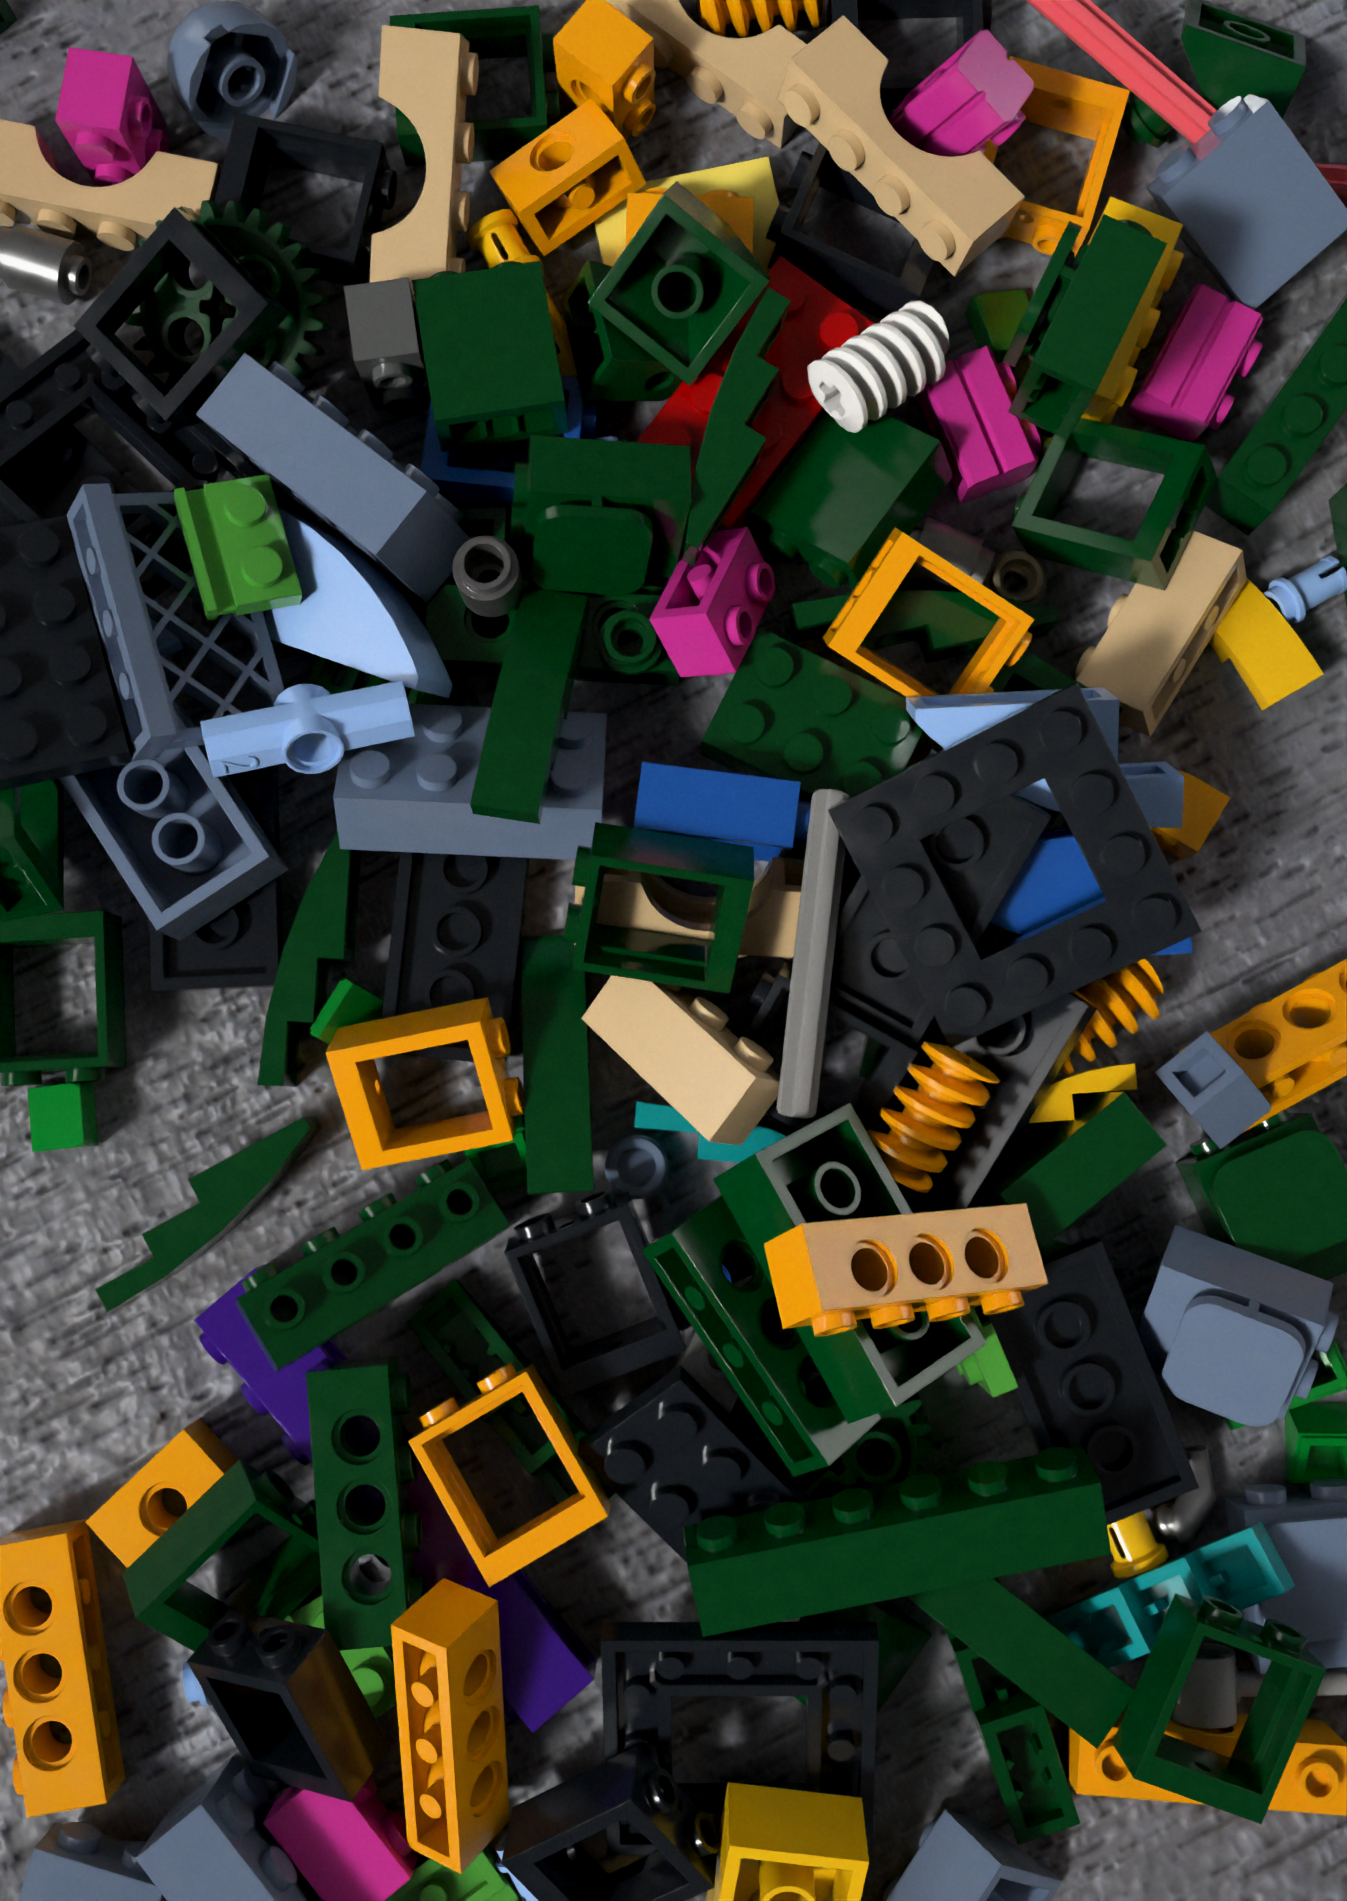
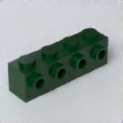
[235,1159,510,1373]

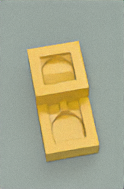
[1209,578,1324,711]
[1028,1063,1137,1123]

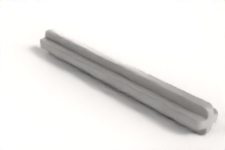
[776,789,850,1119]

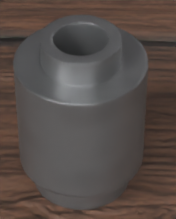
[0,225,92,305]
[905,517,995,593]
[452,536,524,617]

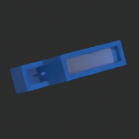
[990,827,1193,956]

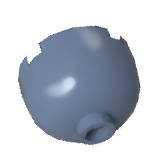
[167,1,297,141]

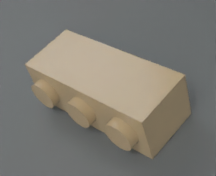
[1075,530,1247,737]
[581,975,780,1145]

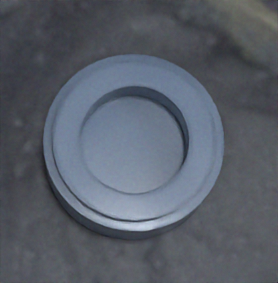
[605,1135,669,1199]

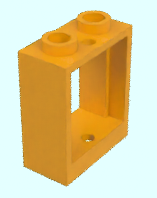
[983,56,1130,256]
[823,527,1035,697]
[325,997,525,1170]
[408,1362,612,1587]

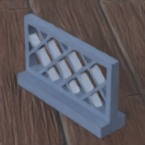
[66,483,284,761]

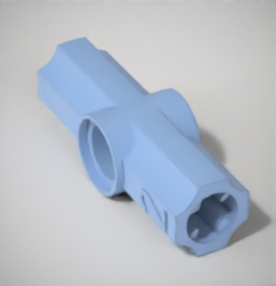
[200,680,415,778]

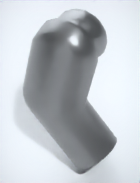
[1153,1445,1216,1543]

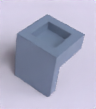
[1155,1031,1271,1149]

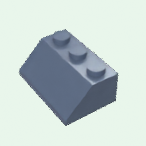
[883,1809,1063,1901]

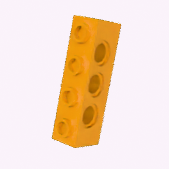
[1179,959,1347,1134]
[764,1203,1048,1337]
[0,1519,126,1818]
[391,1578,510,1874]
[1060,1704,1347,1816]

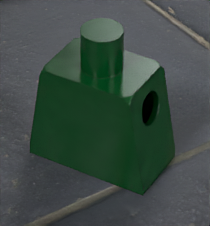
[561,259,683,401]

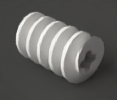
[807,301,950,433]

